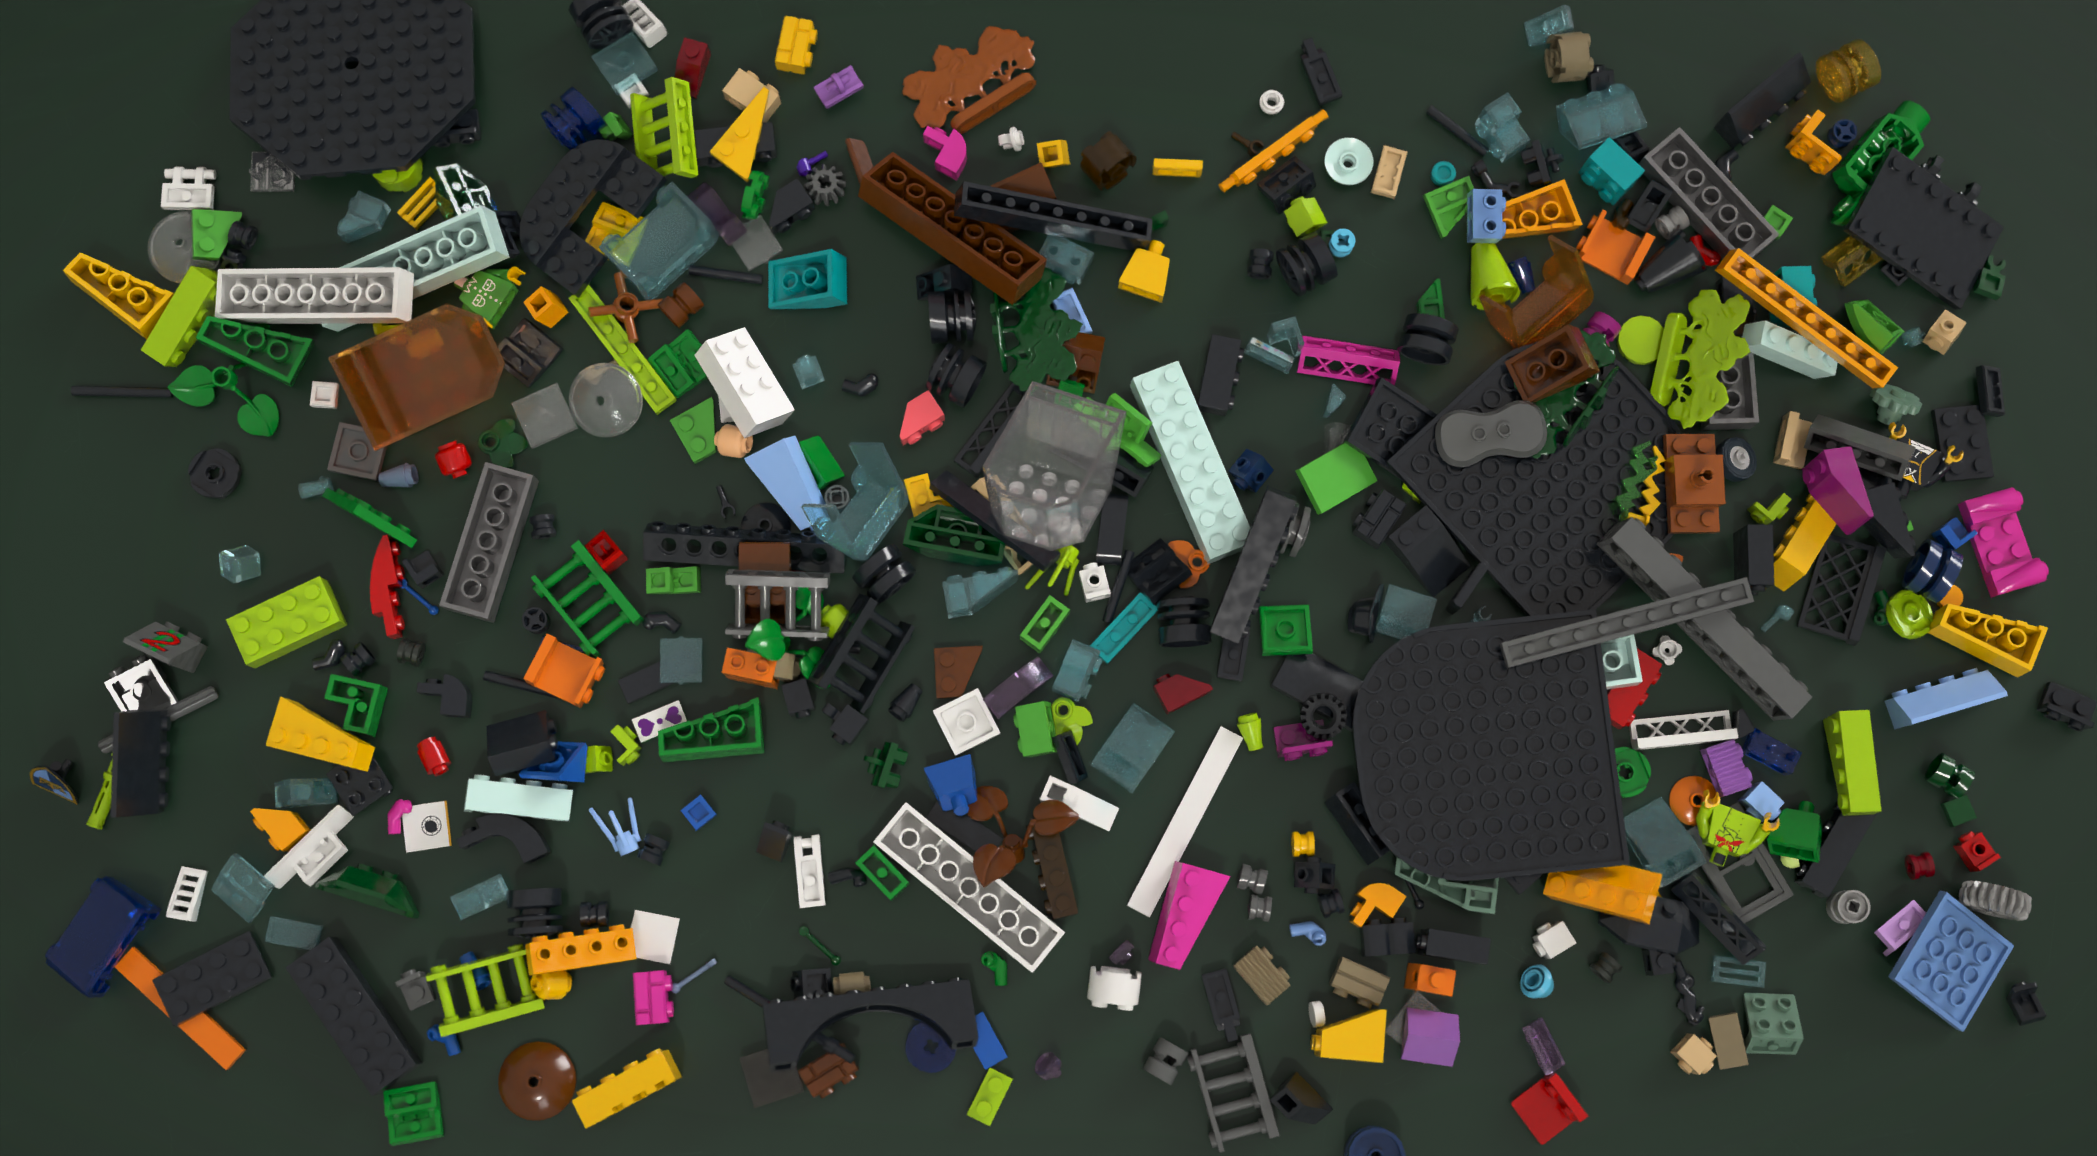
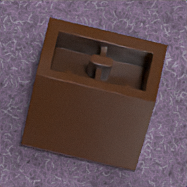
[1046,332,1106,394]

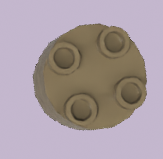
[1545,32,1594,83]

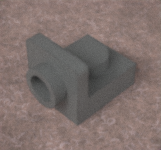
[395,969,436,1011]

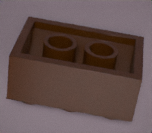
[991,162,1057,233]

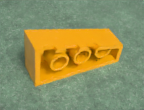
[1502,179,1583,239]

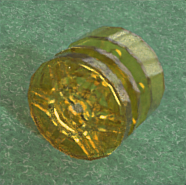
[1816,39,1881,103]

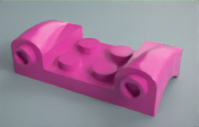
[1958,487,2049,598]

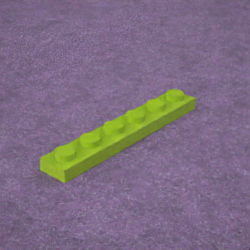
[569,285,677,415]

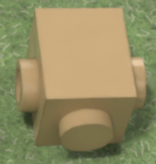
[1923,310,1966,355]
[1670,1033,1717,1075]

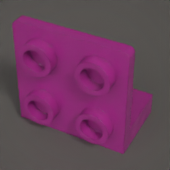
[1273,719,1333,761]

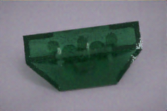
[434,163,498,221]

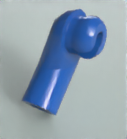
[427,1024,461,1056]

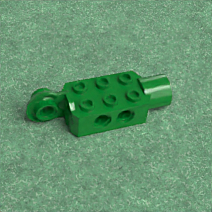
[1830,101,1930,226]

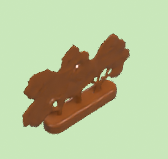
[903,26,1036,134]

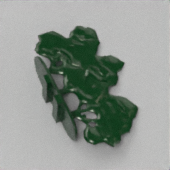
[990,266,1083,391]
[1507,330,1619,459]

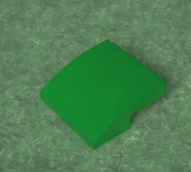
[647,329,708,398]
[383,1081,444,1146]

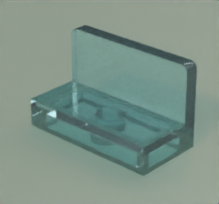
[1267,316,1304,357]

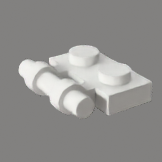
[161,166,217,210]

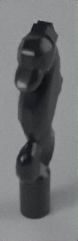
[1673,960,1704,1026]

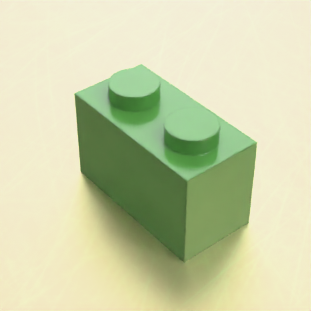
[1020,595,1070,654]
[1013,701,1057,757]

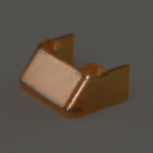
[1479,235,1594,349]

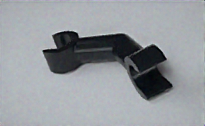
[1471,160,1520,200]

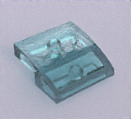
[211,853,275,923]

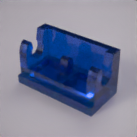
[1742,727,1802,776]

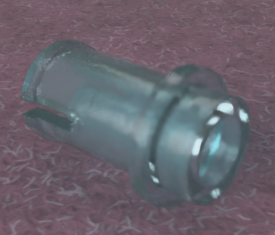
[298,476,333,499]

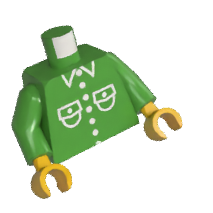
[454,267,526,337]

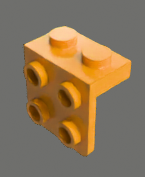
[1785,110,1842,175]

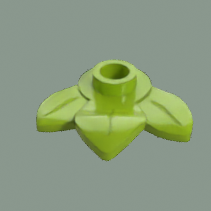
[1052,697,1093,745]

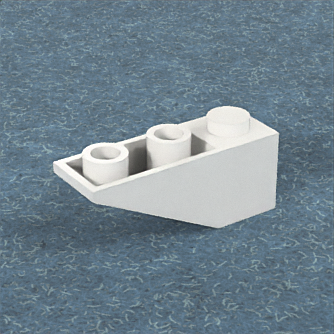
[1040,776,1119,831]

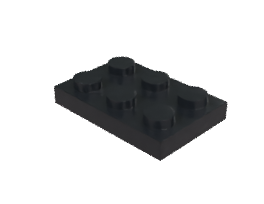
[1931,405,1994,483]

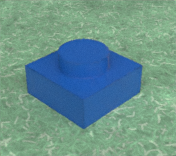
[680,794,717,831]

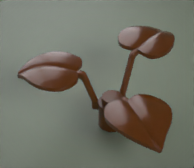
[967,786,1079,888]

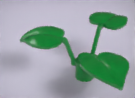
[168,324,279,437]
[745,587,830,689]

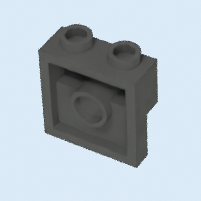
[104,654,178,712]

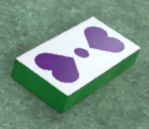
[632,700,688,743]

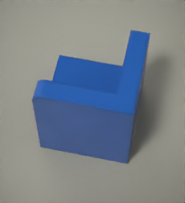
[1931,517,1978,551]

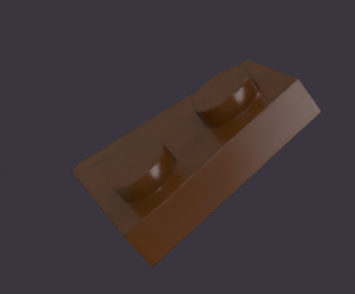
[934,645,983,699]

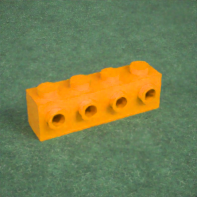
[525,924,636,976]

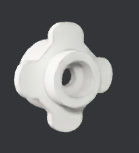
[1652,636,1682,665]

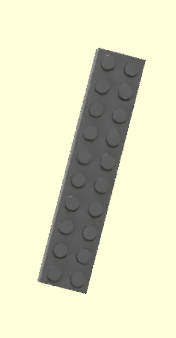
[1597,517,1812,721]

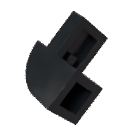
[417,674,472,719]

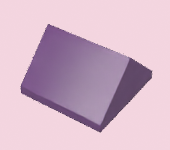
[1401,1007,1460,1067]

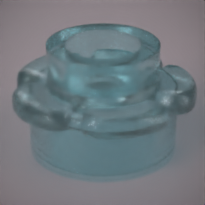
[1901,326,1926,348]

